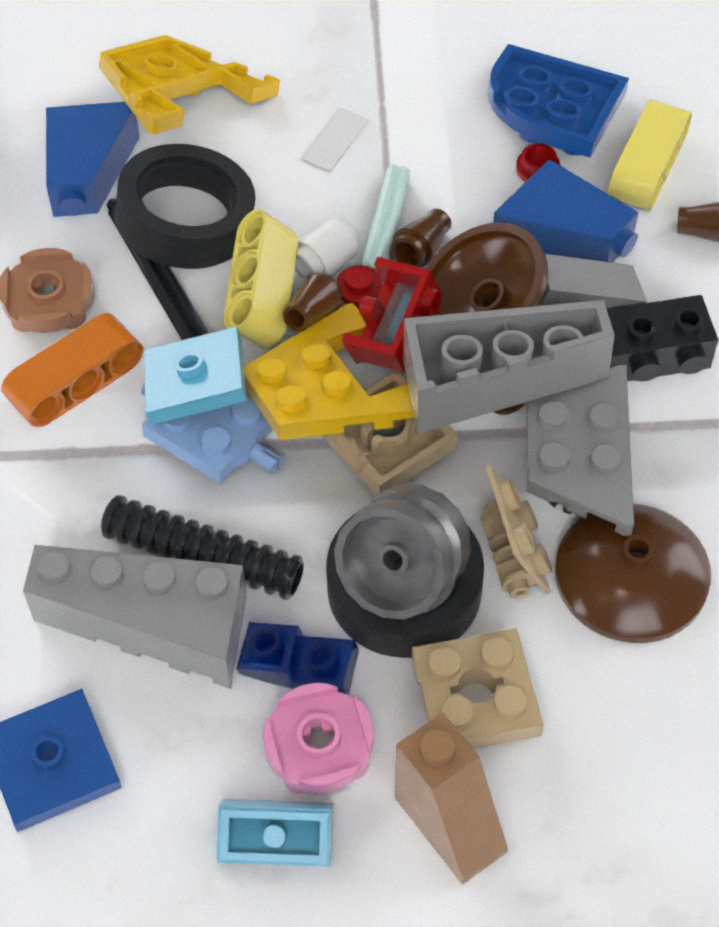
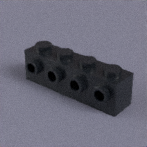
[607,295,719,382]

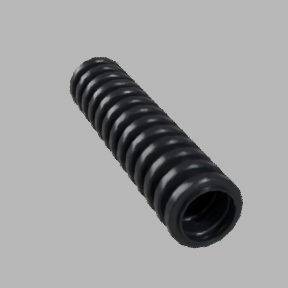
[101,495,304,600]

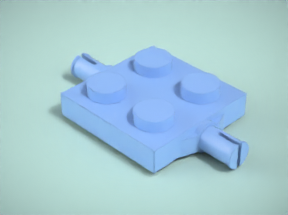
[141,382,285,484]

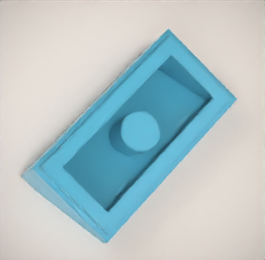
[217,799,333,867]

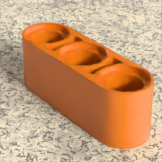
[1,313,144,428]

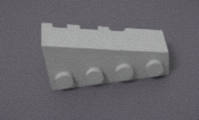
[403,300,615,434]
[23,545,247,689]

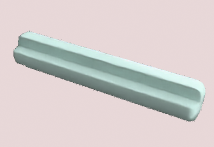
[362,164,410,272]

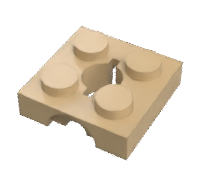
[322,371,458,496]
[412,628,544,749]

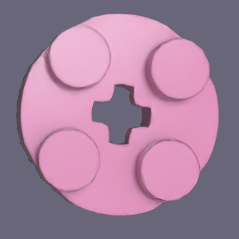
[263,683,374,794]

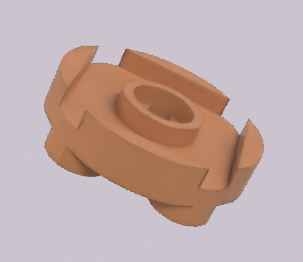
[0,248,94,333]

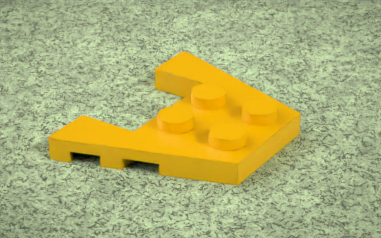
[99,35,280,135]
[244,303,414,440]

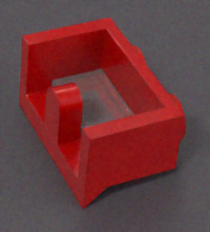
[341,257,442,373]

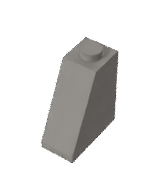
[539,254,647,309]

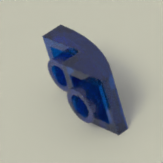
[236,622,359,695]

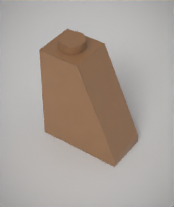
[395,712,508,885]

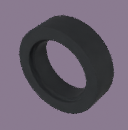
[115,144,256,269]
[326,510,484,658]

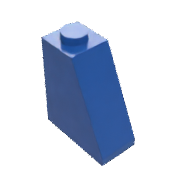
[46,101,139,217]
[493,159,638,263]

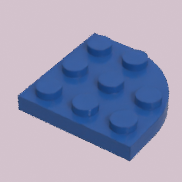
[488,44,629,158]

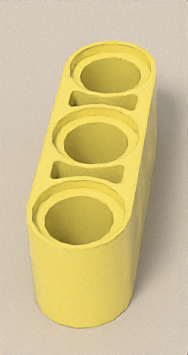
[607,99,692,211]
[224,209,298,349]

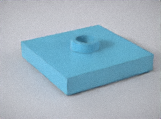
[144,326,247,425]

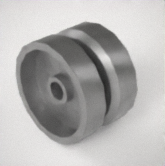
[334,484,471,620]

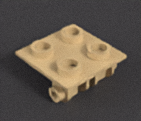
[481,465,552,599]

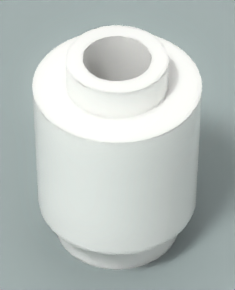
[295,217,359,279]

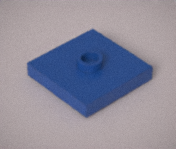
[0,689,122,832]

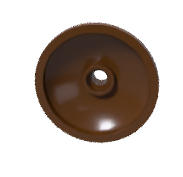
[426,223,548,315]
[555,503,711,643]

